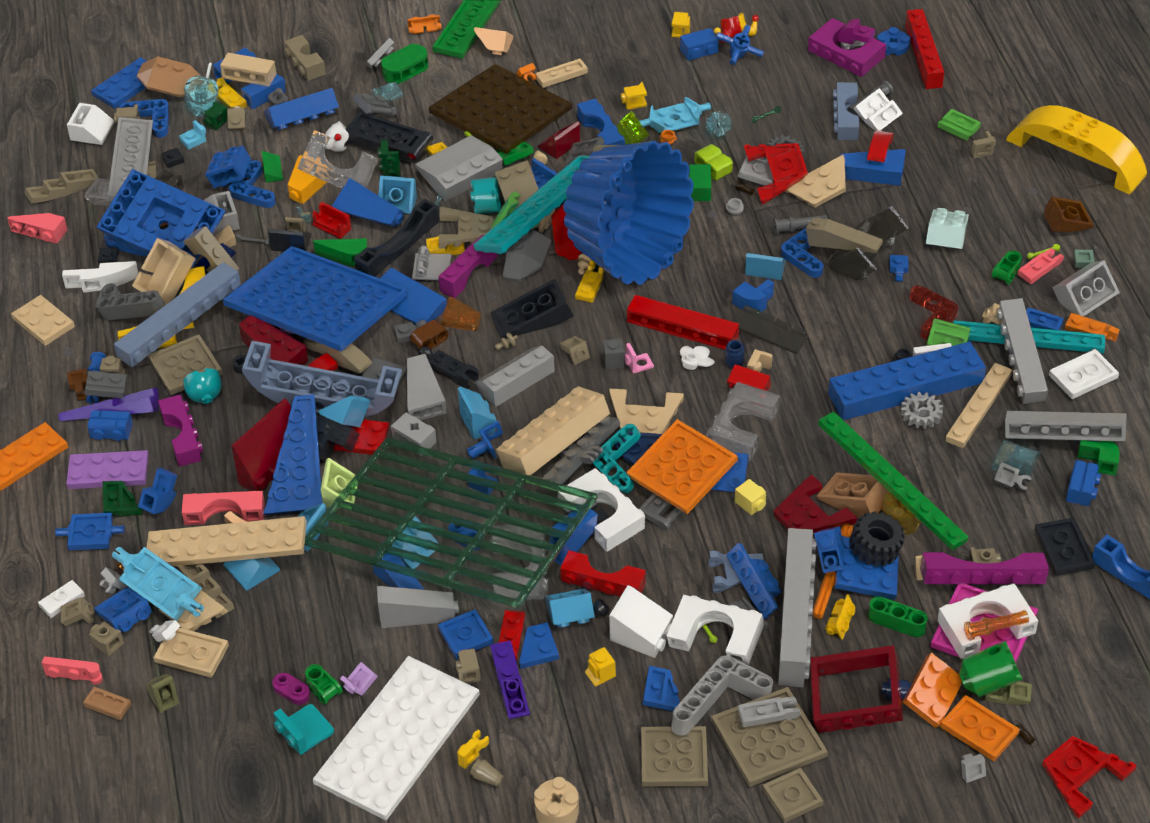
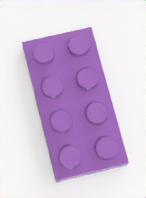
[67,450,149,489]

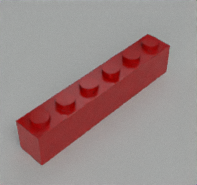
[905,9,944,89]
[627,295,739,350]

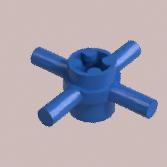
[716,25,764,65]

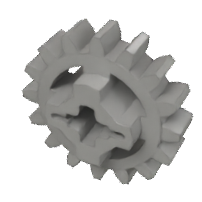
[901,392,943,429]

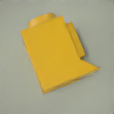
[671,12,690,38]
[621,82,647,110]
[585,647,616,687]

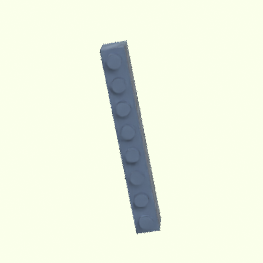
[114,262,241,367]

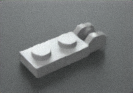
[737,696,801,727]

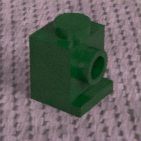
[202,101,228,131]

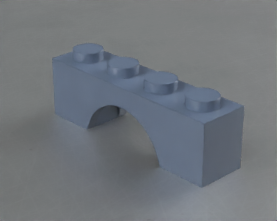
[833,82,859,140]

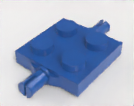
[55,513,125,550]

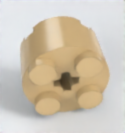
[534,777,579,823]

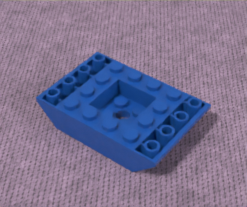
[97,169,226,268]

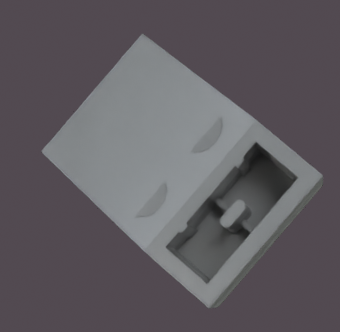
[204,191,240,236]

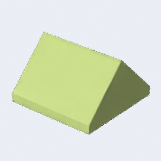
[321,458,359,508]

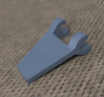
[708,551,764,593]

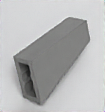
[407,354,446,421]
[377,586,459,628]

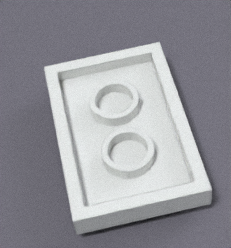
[1049,349,1119,399]

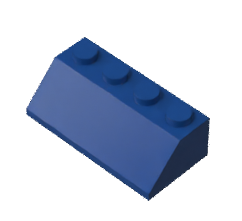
[263,88,339,130]

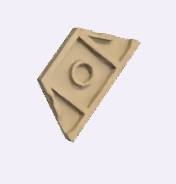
[785,155,846,208]
[159,590,228,631]

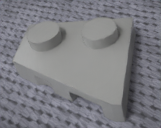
[366,38,394,68]

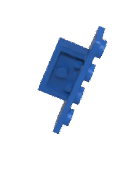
[726,543,782,619]

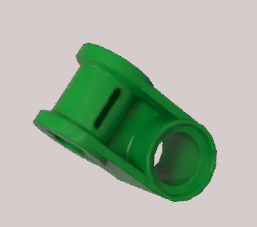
[992,251,1022,285]
[305,664,343,705]

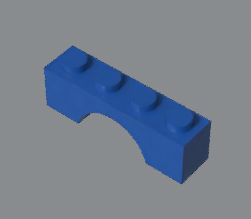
[577,99,625,145]
[1092,535,1150,599]

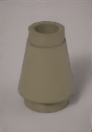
[470,759,504,787]

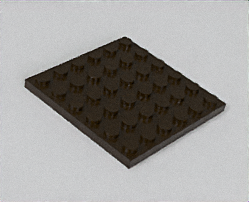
[429,64,572,154]

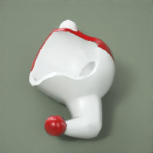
[324,121,349,152]

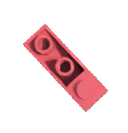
[7,213,67,244]

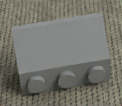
[1052,260,1120,316]

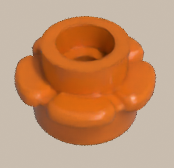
[660,130,677,145]

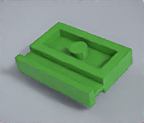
[938,109,981,140]
[927,319,971,346]

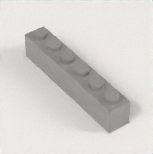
[996,298,1048,404]
[1005,411,1127,441]

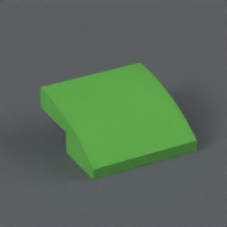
[491,191,521,229]

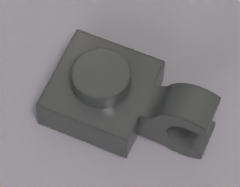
[394,320,426,344]

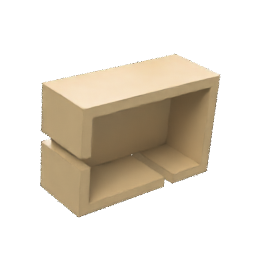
[132,238,195,304]

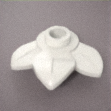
[680,346,715,370]

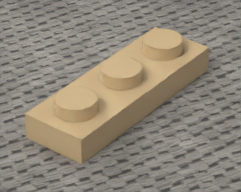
[535,59,588,88]

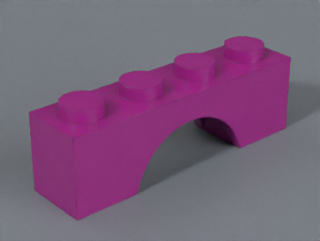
[438,234,498,299]
[158,394,203,467]

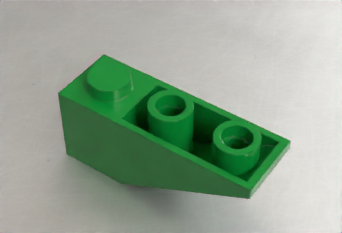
[313,238,368,267]

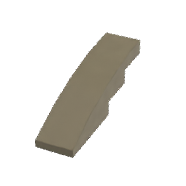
[25,169,99,204]
[175,564,234,618]

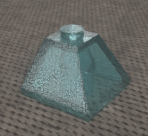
[991,440,1041,477]

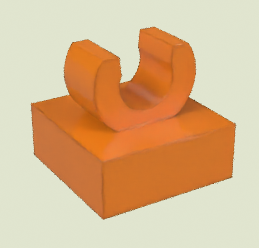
[516,63,536,82]

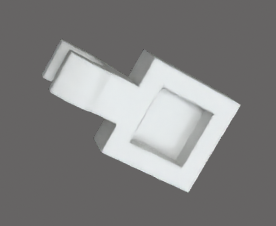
[149,620,180,642]

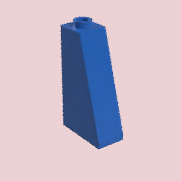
[841,149,906,186]
[332,178,405,228]

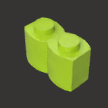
[694,144,733,181]

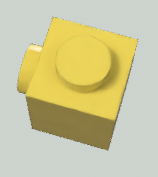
[735,479,766,515]

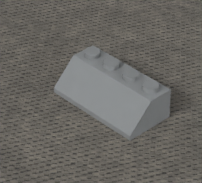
[472,346,555,407]

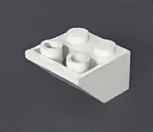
[67,103,115,145]

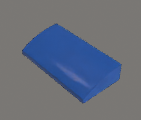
[380,267,447,325]

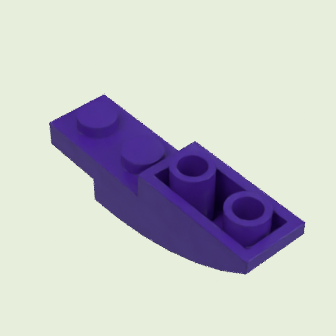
[490,641,530,720]

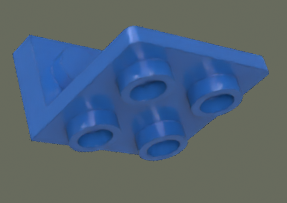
[711,452,749,492]

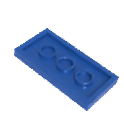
[91,57,147,109]

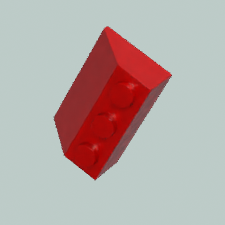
[551,205,583,260]

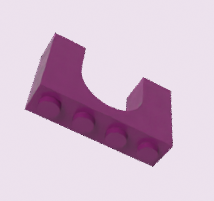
[808,18,886,77]

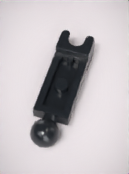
[418,346,479,389]

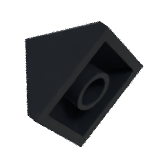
[268,229,312,252]

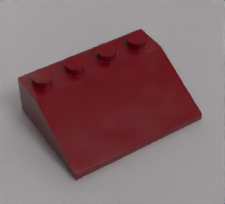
[231,398,291,491]

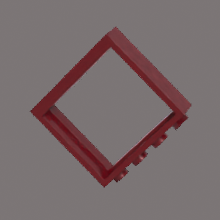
[810,645,903,733]

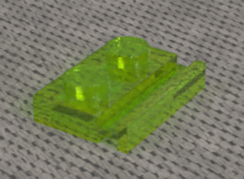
[617,111,649,145]

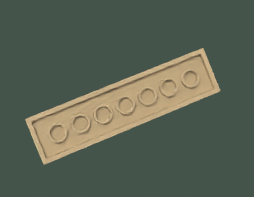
[147,516,307,567]

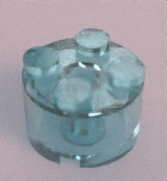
[184,75,218,116]

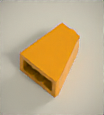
[288,155,329,204]

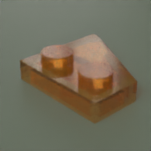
[441,296,481,331]

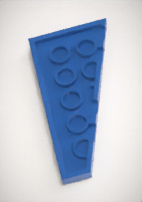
[263,394,323,516]

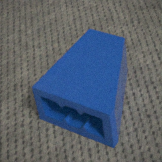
[549,504,598,566]

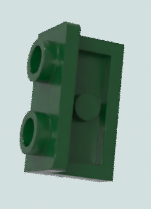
[378,140,401,177]

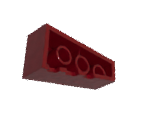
[239,315,308,366]

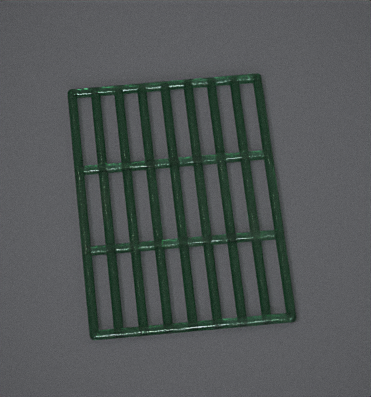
[304,438,598,608]

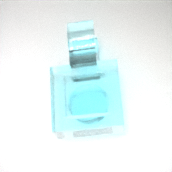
[371,82,403,101]

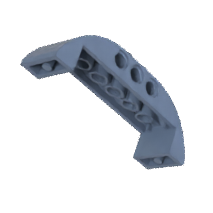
[242,341,402,417]

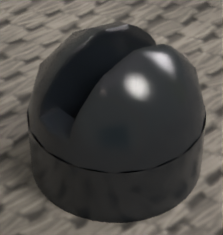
[593,598,610,616]

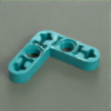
[593,424,641,494]

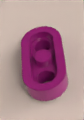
[272,673,310,705]

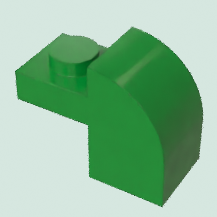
[1077,440,1120,476]

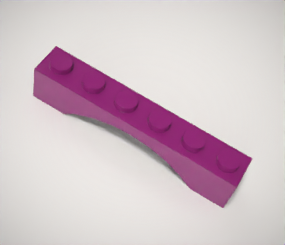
[920,552,1049,584]

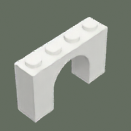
[558,468,645,552]
[937,584,1038,659]
[667,595,764,665]

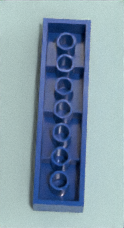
[828,342,986,420]

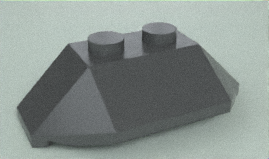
[503,229,552,282]

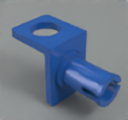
[467,421,503,460]

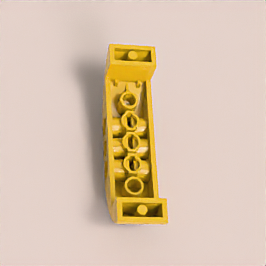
[1006,105,1147,195]

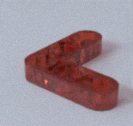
[910,285,958,340]

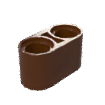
[410,320,449,349]

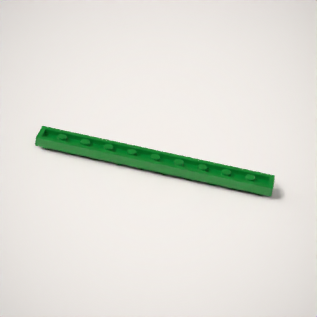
[818,412,969,551]

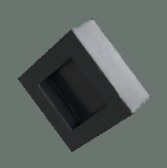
[161,148,184,168]
[98,247,119,265]

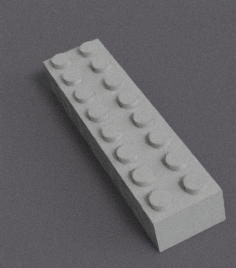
[778,528,816,687]

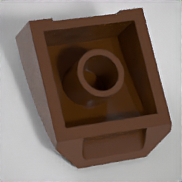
[1044,197,1094,232]

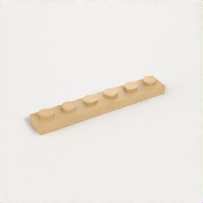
[945,363,1012,448]

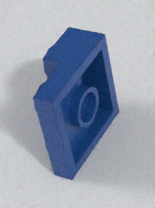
[94,586,152,633]

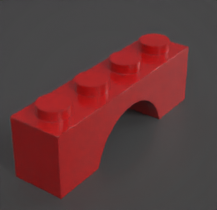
[560,550,646,597]

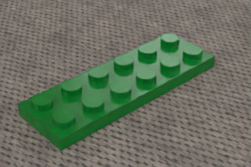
[432,0,501,59]

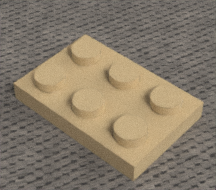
[11,295,75,346]
[153,628,229,678]

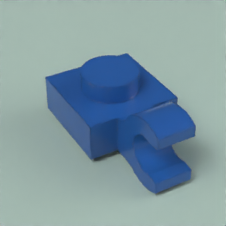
[889,255,909,282]

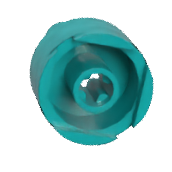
[471,177,501,214]

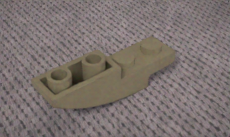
[303,338,372,373]

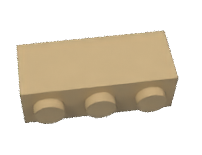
[220,53,276,86]

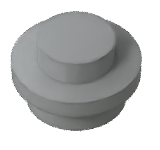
[726,198,744,214]

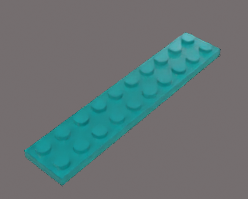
[473,156,589,254]

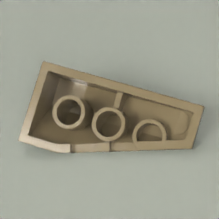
[806,218,883,253]

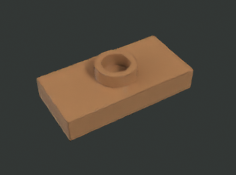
[83,687,132,721]

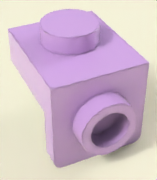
[340,662,378,696]

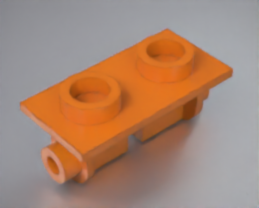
[407,14,442,35]

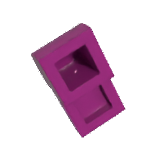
[838,19,875,45]

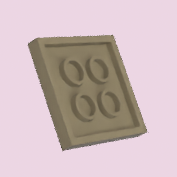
[148,335,223,395]
[641,726,708,787]

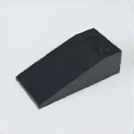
[490,279,574,339]

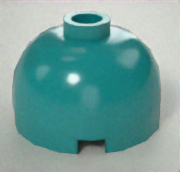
[183,368,222,404]

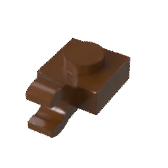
[67,368,87,401]

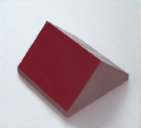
[538,121,580,159]

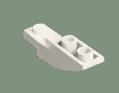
[62,261,139,292]

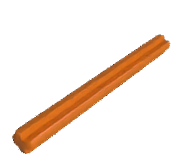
[812,523,853,619]

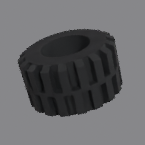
[849,511,905,567]

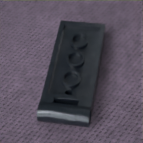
[345,111,434,163]

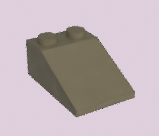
[495,160,539,210]

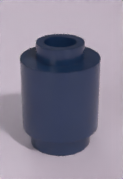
[725,340,744,368]
[882,678,912,701]

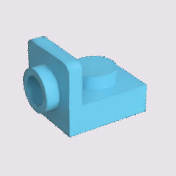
[179,120,206,150]

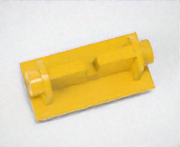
[825,595,855,640]

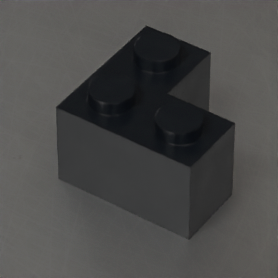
[317,415,360,462]

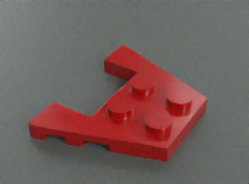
[744,143,808,205]
[1042,736,1137,819]

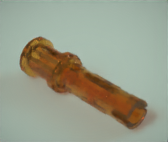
[964,610,1029,641]

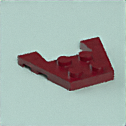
[773,475,857,535]

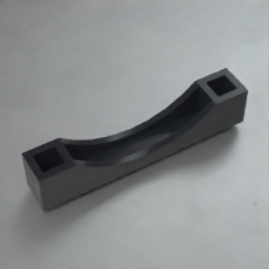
[354,199,440,277]

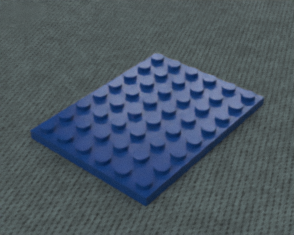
[223,246,408,351]

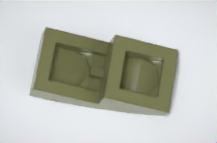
[984,681,1032,705]

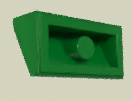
[261,151,283,183]

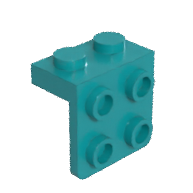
[273,704,334,755]

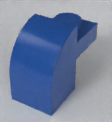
[732,279,774,313]
[138,468,177,514]

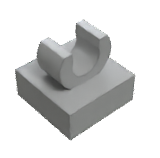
[100,567,127,594]
[961,753,986,783]

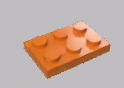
[902,653,963,728]
[940,695,1020,762]

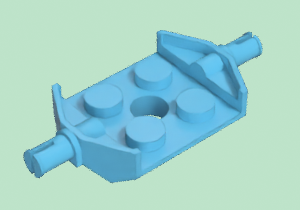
[639,97,711,133]

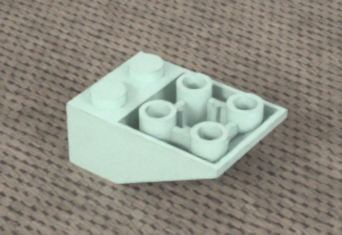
[926,208,969,249]

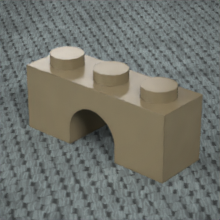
[284,35,326,81]
[184,226,239,273]

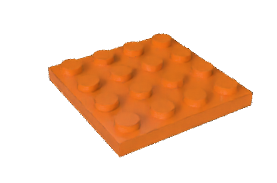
[627,419,738,514]

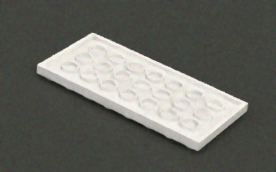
[313,656,480,821]

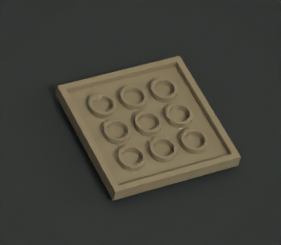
[711,687,828,787]

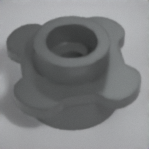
[268,88,288,106]

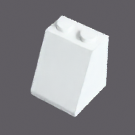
[609,585,673,658]

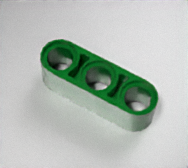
[868,596,928,638]

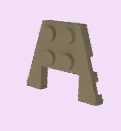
[439,207,493,249]

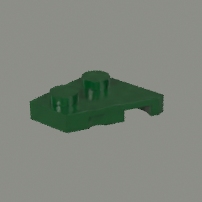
[102,481,142,516]

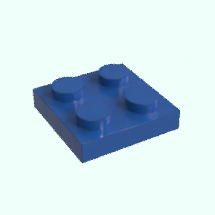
[438,609,494,659]

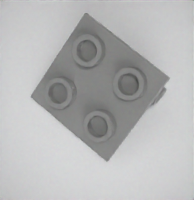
[412,246,451,280]

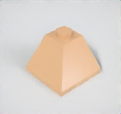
[474,27,513,55]

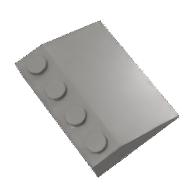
[415,135,503,202]

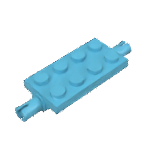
[112,547,204,621]

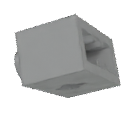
[391,412,437,456]

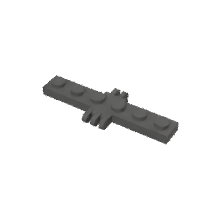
[537,416,620,492]

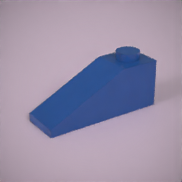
[372,547,425,590]

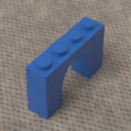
[213,48,286,109]

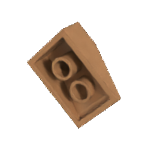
[817,472,892,518]

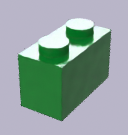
[688,164,711,201]

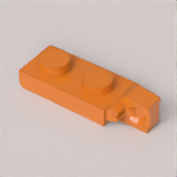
[1065,313,1120,342]

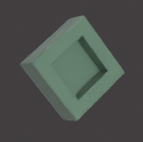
[1074,250,1095,268]

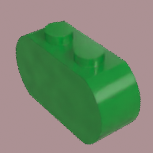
[381,44,429,84]

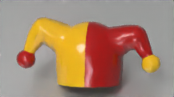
[714,13,759,43]

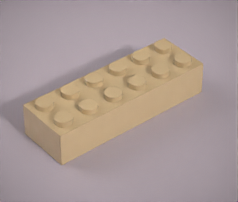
[496,386,610,477]

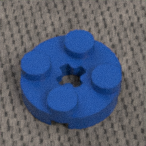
[877,27,910,56]

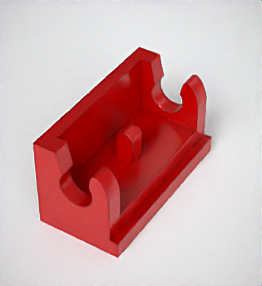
[312,202,351,239]
[727,364,771,398]

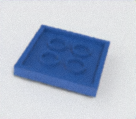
[835,536,899,600]

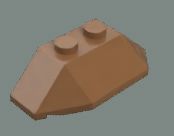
[137,56,205,97]

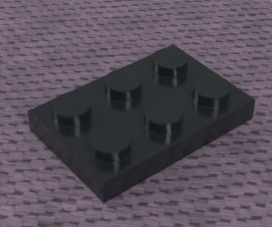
[1034,517,1095,576]

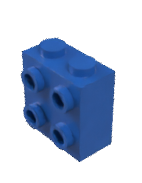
[205,145,251,188]

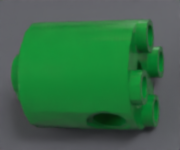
[959,641,1023,697]

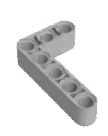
[671,656,773,735]

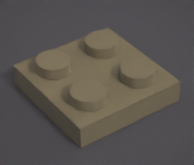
[762,768,823,823]

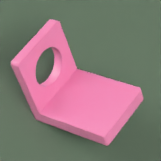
[624,343,654,374]

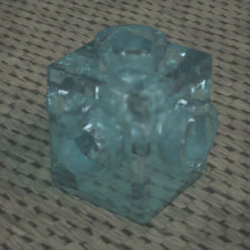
[706,111,732,137]

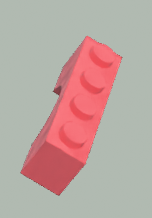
[182,491,265,525]

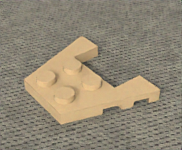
[609,389,684,434]

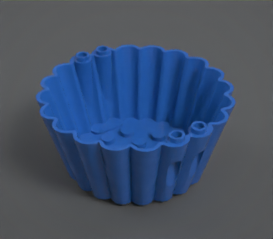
[564,141,694,285]

